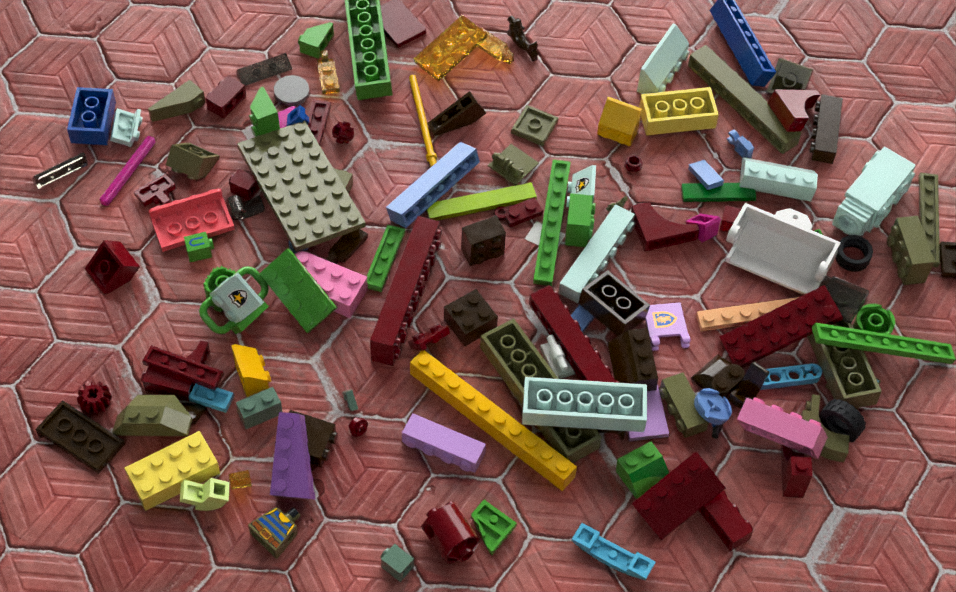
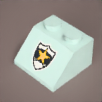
[566,165,596,207]
[210,273,264,324]

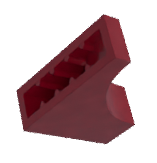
[767,89,820,132]
[631,202,700,252]
[141,341,210,402]
[781,445,813,498]

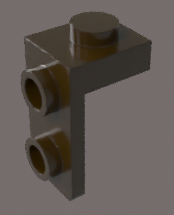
[728,362,769,409]

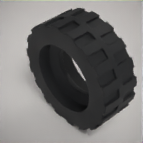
[819,399,866,443]

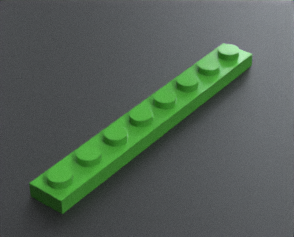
[533,159,571,286]
[812,323,956,364]

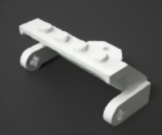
[726,203,841,295]

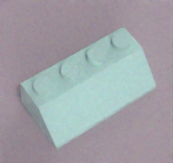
[637,23,690,94]
[740,157,818,201]

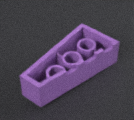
[270,412,316,500]

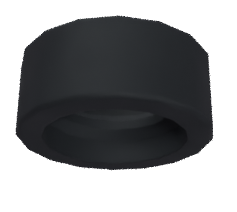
[835,235,873,272]

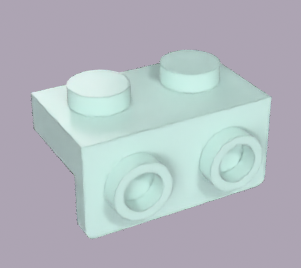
[110,108,142,147]

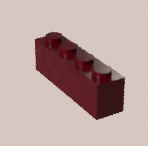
[699,490,753,552]

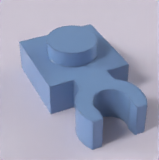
[727,130,754,159]

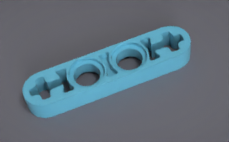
[760,363,822,390]

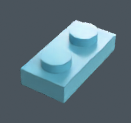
[189,384,234,413]

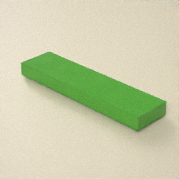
[366,225,405,292]

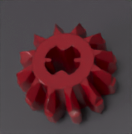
[77,381,112,416]

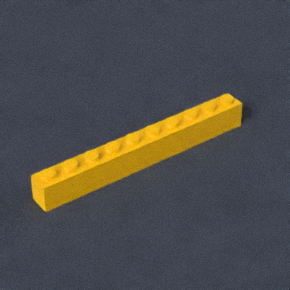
[410,350,577,491]

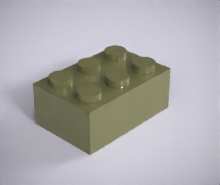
[887,216,935,285]

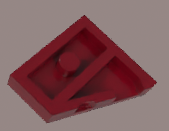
[408,324,450,351]

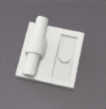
[540,335,575,379]

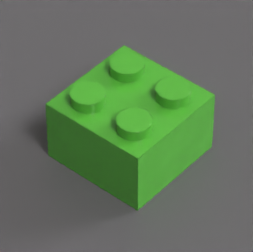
[565,193,596,247]

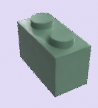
[236,387,282,429]

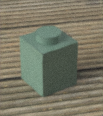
[381,544,414,582]

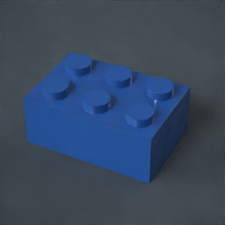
[67,87,116,145]

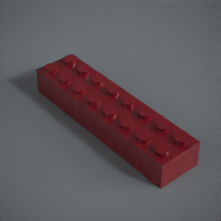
[370,216,442,366]

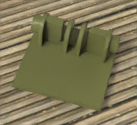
[488,144,539,186]

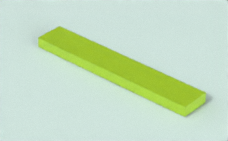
[426,182,537,221]

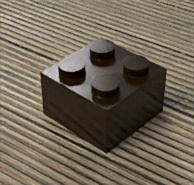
[461,215,506,266]
[444,289,498,346]

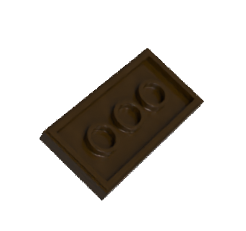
[35,400,125,474]

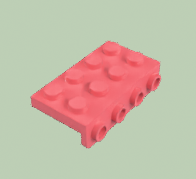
[149,189,235,252]

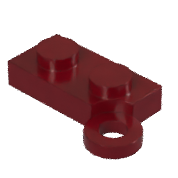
[494,197,543,228]

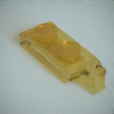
[470,28,514,64]
[317,50,340,94]

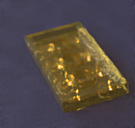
[413,15,487,82]

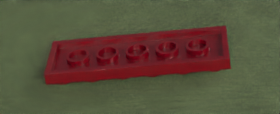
[719,285,843,368]

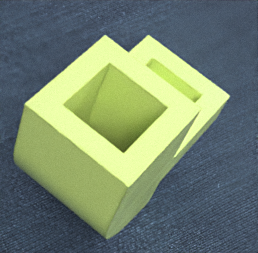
[180,478,230,511]

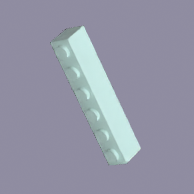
[559,204,635,303]

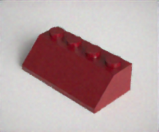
[632,452,726,540]

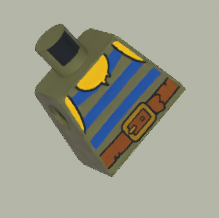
[248,507,301,559]

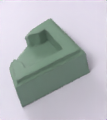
[342,389,358,411]

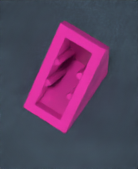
[685,214,721,243]

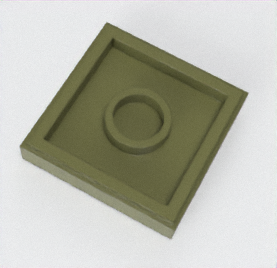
[511,105,559,146]

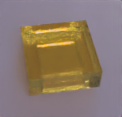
[229,470,252,490]

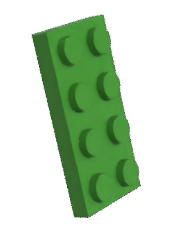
[260,249,337,333]

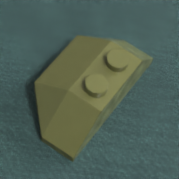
[112,395,193,436]

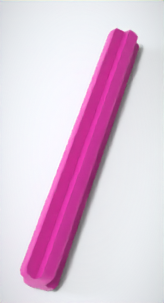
[99,136,156,206]

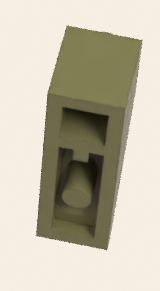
[148,80,206,122]

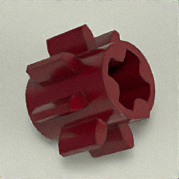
[332,121,354,144]

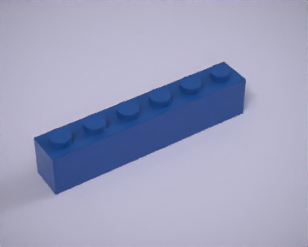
[709,0,776,87]

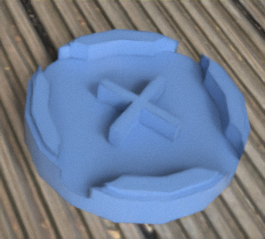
[694,388,732,425]

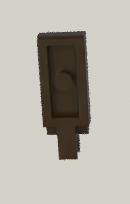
[325,229,368,264]

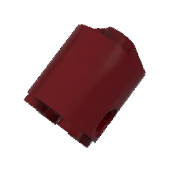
[421,501,480,564]

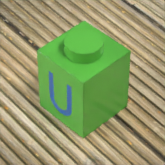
[184,232,214,262]

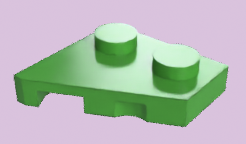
[471,500,517,555]

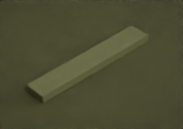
[918,173,940,267]

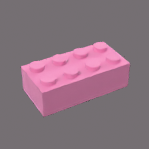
[295,250,368,318]
[737,397,828,459]

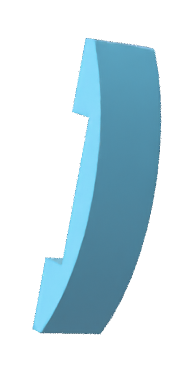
[571,523,656,580]

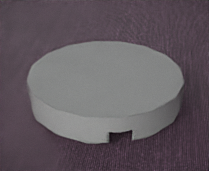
[274,75,309,106]

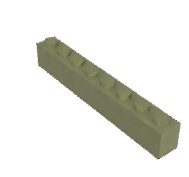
[688,45,801,154]

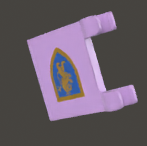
[645,303,691,351]

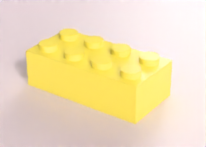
[639,87,719,136]
[125,431,220,511]

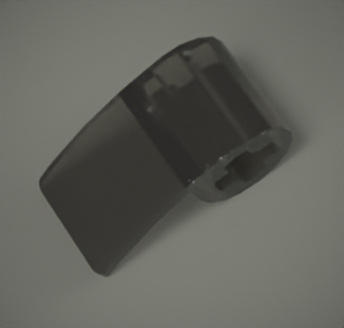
[225,195,265,220]

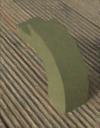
[801,394,850,462]

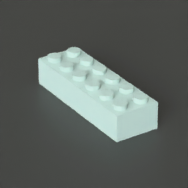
[522,377,647,432]

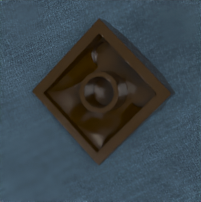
[691,355,745,398]

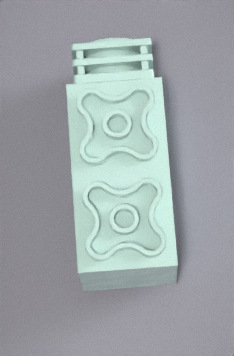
[832,146,916,236]

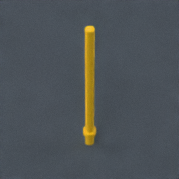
[409,75,437,168]

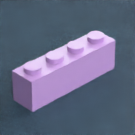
[402,413,486,473]

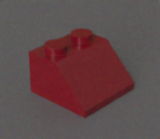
[85,240,140,294]

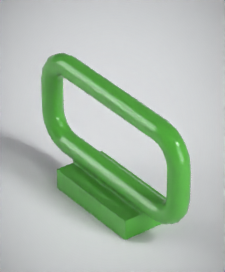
[199,266,269,334]

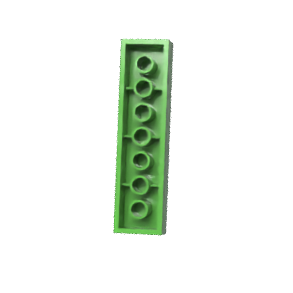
[345,0,393,100]

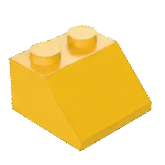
[597,97,642,146]
[231,344,271,397]

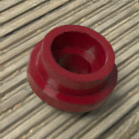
[624,155,643,172]
[349,417,368,437]

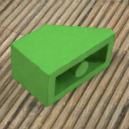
[298,22,334,59]

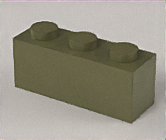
[659,372,709,438]

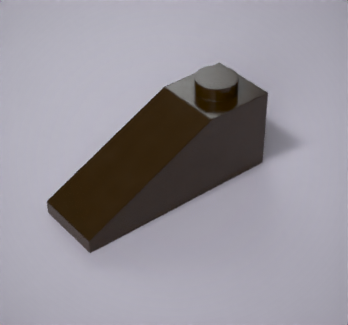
[427,91,486,136]

